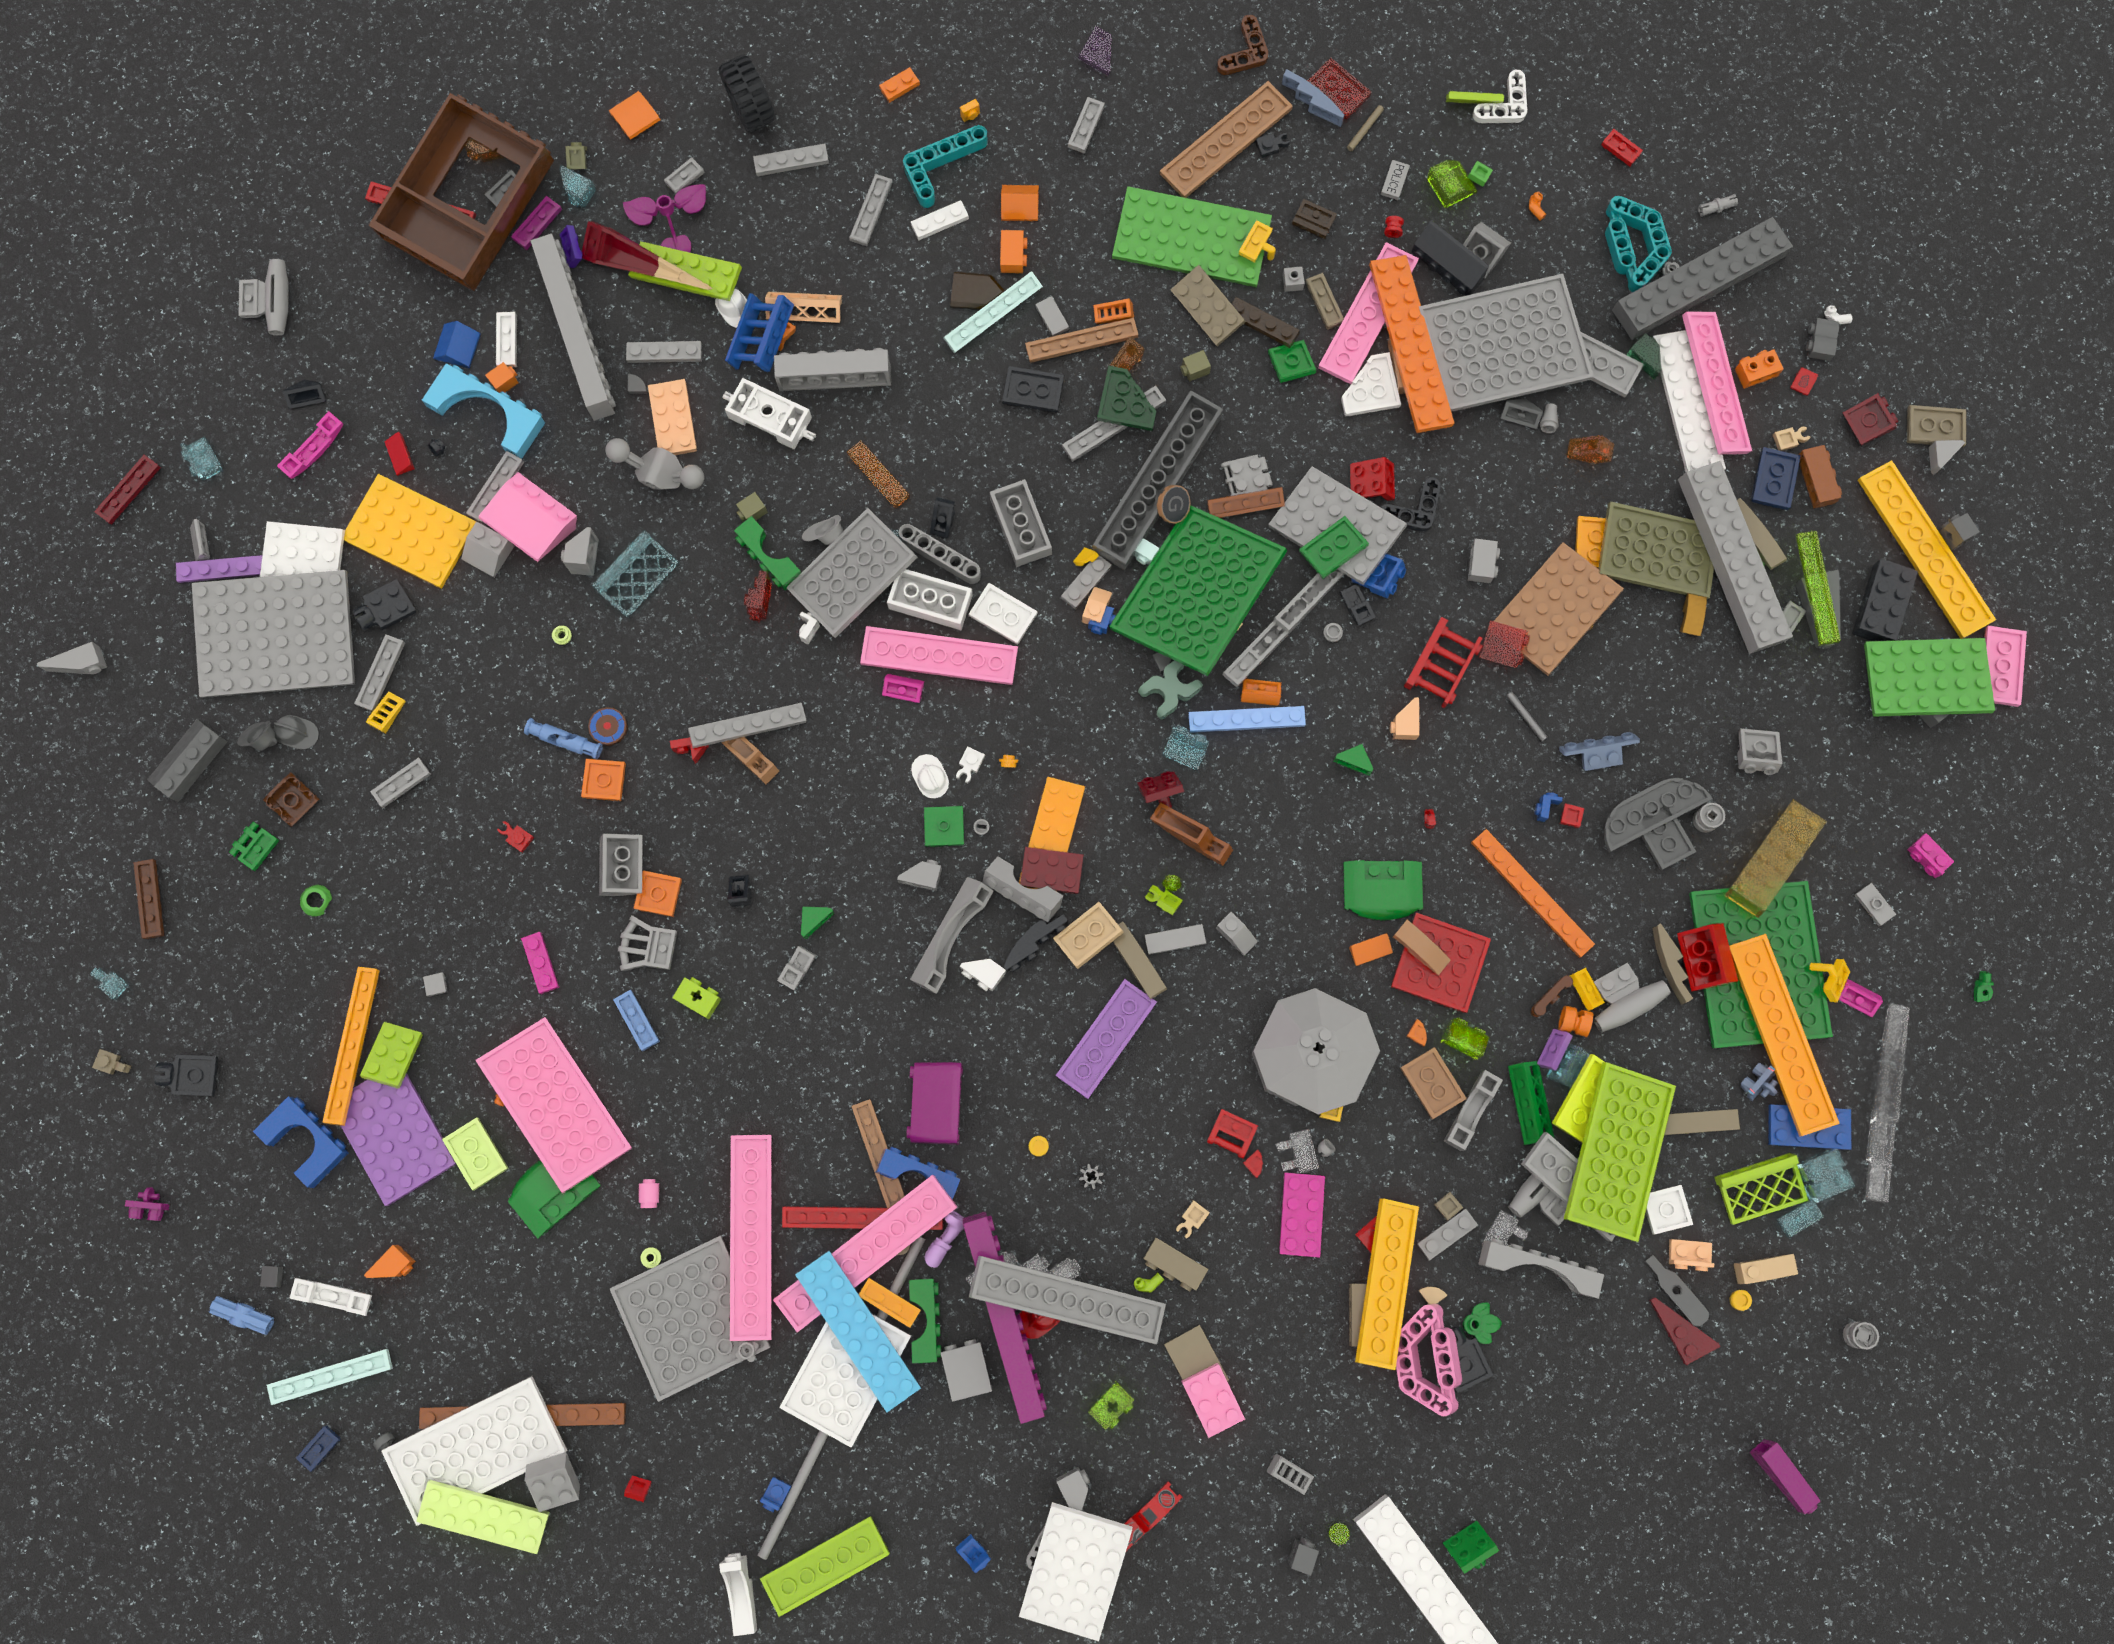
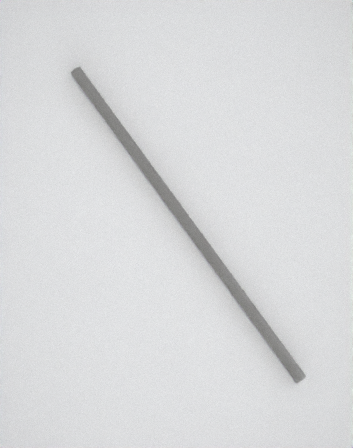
[758,1237,926,1560]

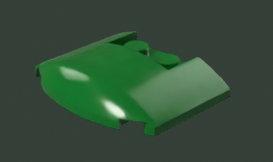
[1343,860,1423,920]
[508,1160,601,1239]

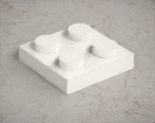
[1646,1185,1693,1235]

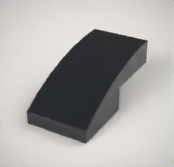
[1339,583,1375,626]

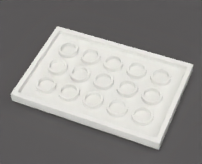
[779,1314,911,1447]
[1019,1502,1133,1641]

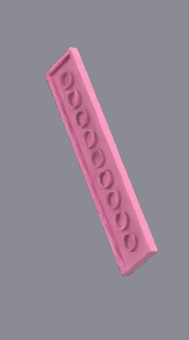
[730,1135,771,1341]
[773,1175,957,1332]

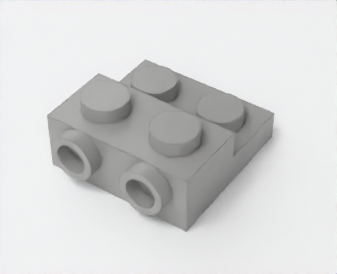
[1737,728,1782,775]

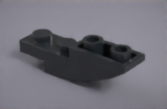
[1004,914,1068,973]

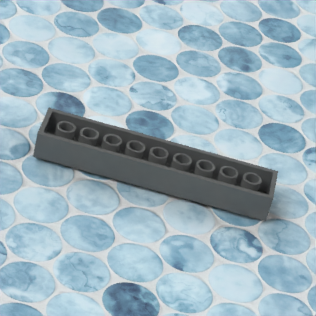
[1612,217,1793,340]
[1093,391,1223,571]

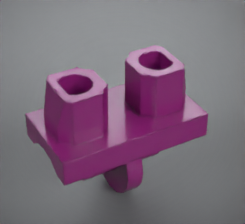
[125,1187,169,1221]

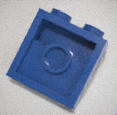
[1351,554,1406,598]

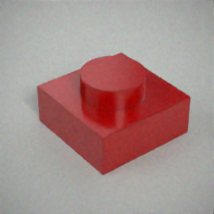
[1560,803,1584,828]
[624,1475,651,1502]

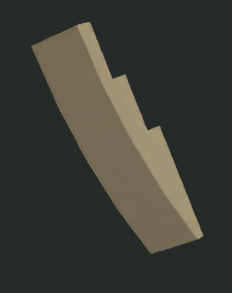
[1737,498,1787,570]
[1113,922,1167,1000]
[1652,924,1693,1005]
[1664,1109,1740,1135]

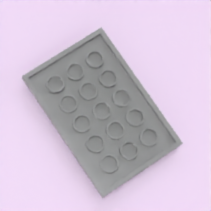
[1268,466,1407,585]
[786,508,918,638]

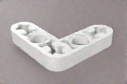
[1473,70,1527,123]

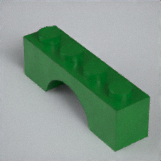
[734,516,801,591]
[909,1279,941,1363]

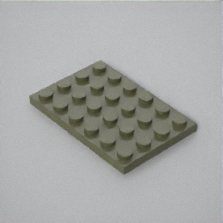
[1598,502,1714,599]

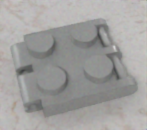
[1221,454,1273,496]

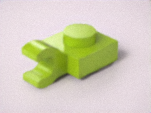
[1145,885,1183,915]

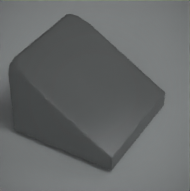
[260,1266,283,1287]

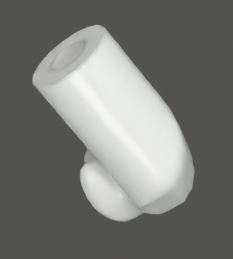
[1824,306,1852,324]

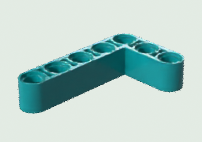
[903,125,988,208]

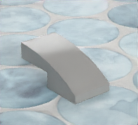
[777,946,817,990]

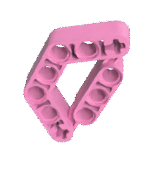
[1396,1303,1462,1416]

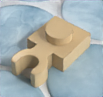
[1773,427,1810,451]
[1176,1200,1210,1238]

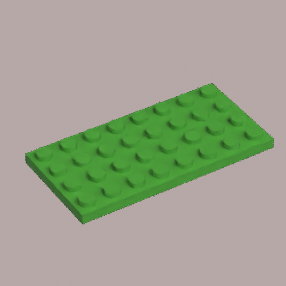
[1112,187,1272,287]

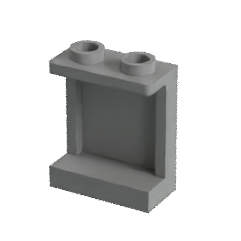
[941,1339,992,1402]

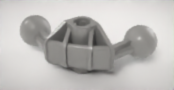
[605,438,704,489]

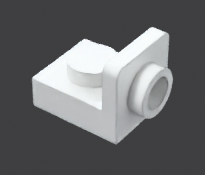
[799,612,820,645]

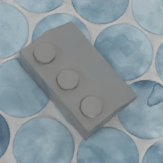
[599,834,642,896]

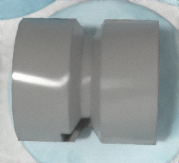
[1692,803,1725,833]
[1843,1321,1879,1350]

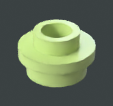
[552,626,572,645]
[641,1248,661,1268]

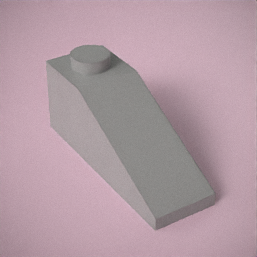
[37,642,107,674]

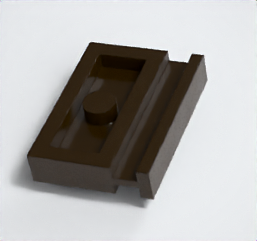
[1292,199,1337,239]

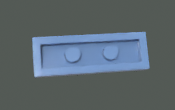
[613,990,660,1051]

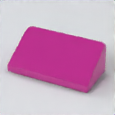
[882,674,924,703]
[1839,979,1883,1017]

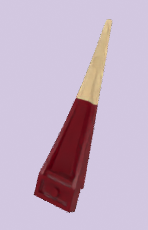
[582,221,712,290]

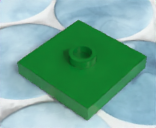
[1268,340,1316,383]
[924,806,964,847]

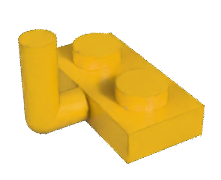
[1238,220,1276,263]
[1810,959,1850,1002]

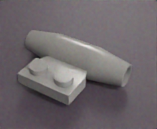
[239,259,289,336]
[1593,963,1671,1032]
[1508,1174,1567,1226]

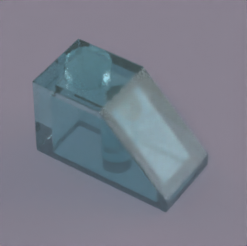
[559,165,596,208]

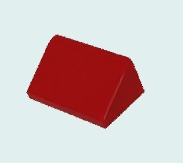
[385,432,415,476]

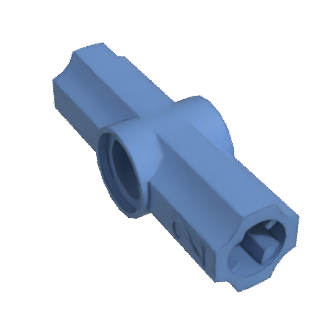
[209,1296,274,1335]

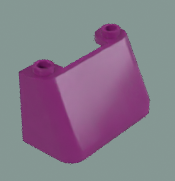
[907,1062,963,1145]

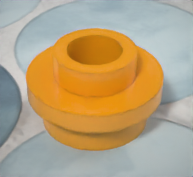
[999,755,1018,767]

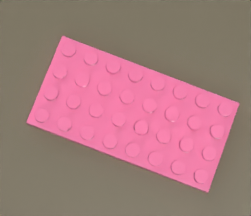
[476,1017,632,1194]

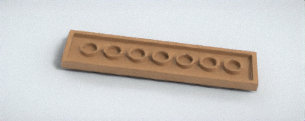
[1160,81,1293,198]

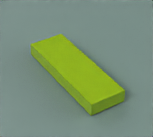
[1446,91,1504,104]

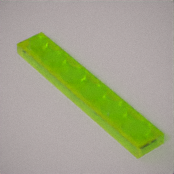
[1796,531,1841,645]

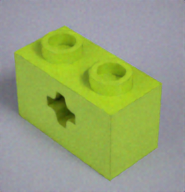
[672,977,721,1019]

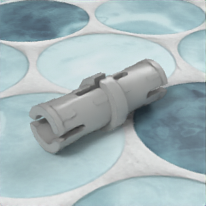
[1698,194,1738,217]

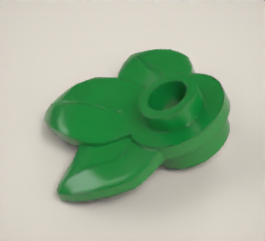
[1463,1302,1502,1344]

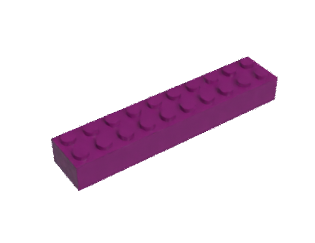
[963,1211,1047,1424]

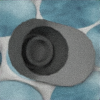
[273,715,319,750]
[237,721,277,751]

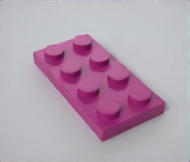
[1279,1173,1325,1257]

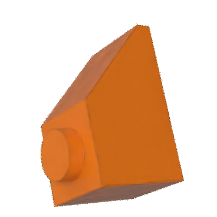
[364,1245,416,1278]

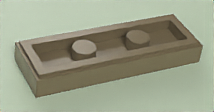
[1305,273,1344,330]

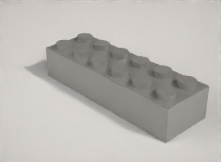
[774,348,891,391]

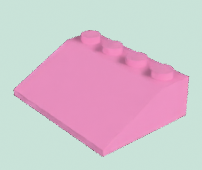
[479,472,577,562]

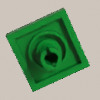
[1443,1521,1499,1574]

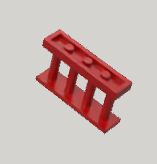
[1404,617,1483,708]

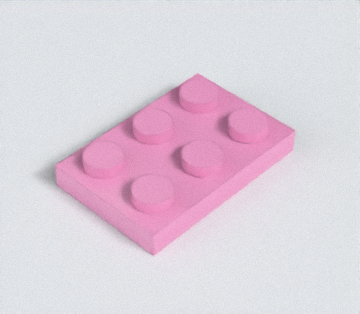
[1181,1363,1245,1438]

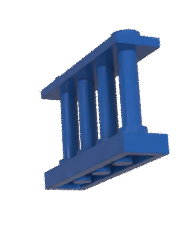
[725,293,794,372]

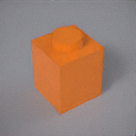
[485,362,519,393]

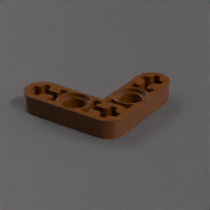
[1217,15,1269,75]

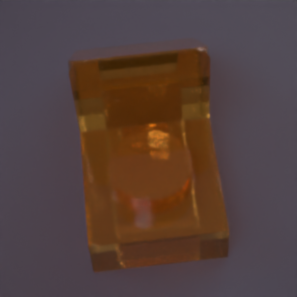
[1109,337,1145,372]

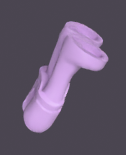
[924,1211,964,1268]

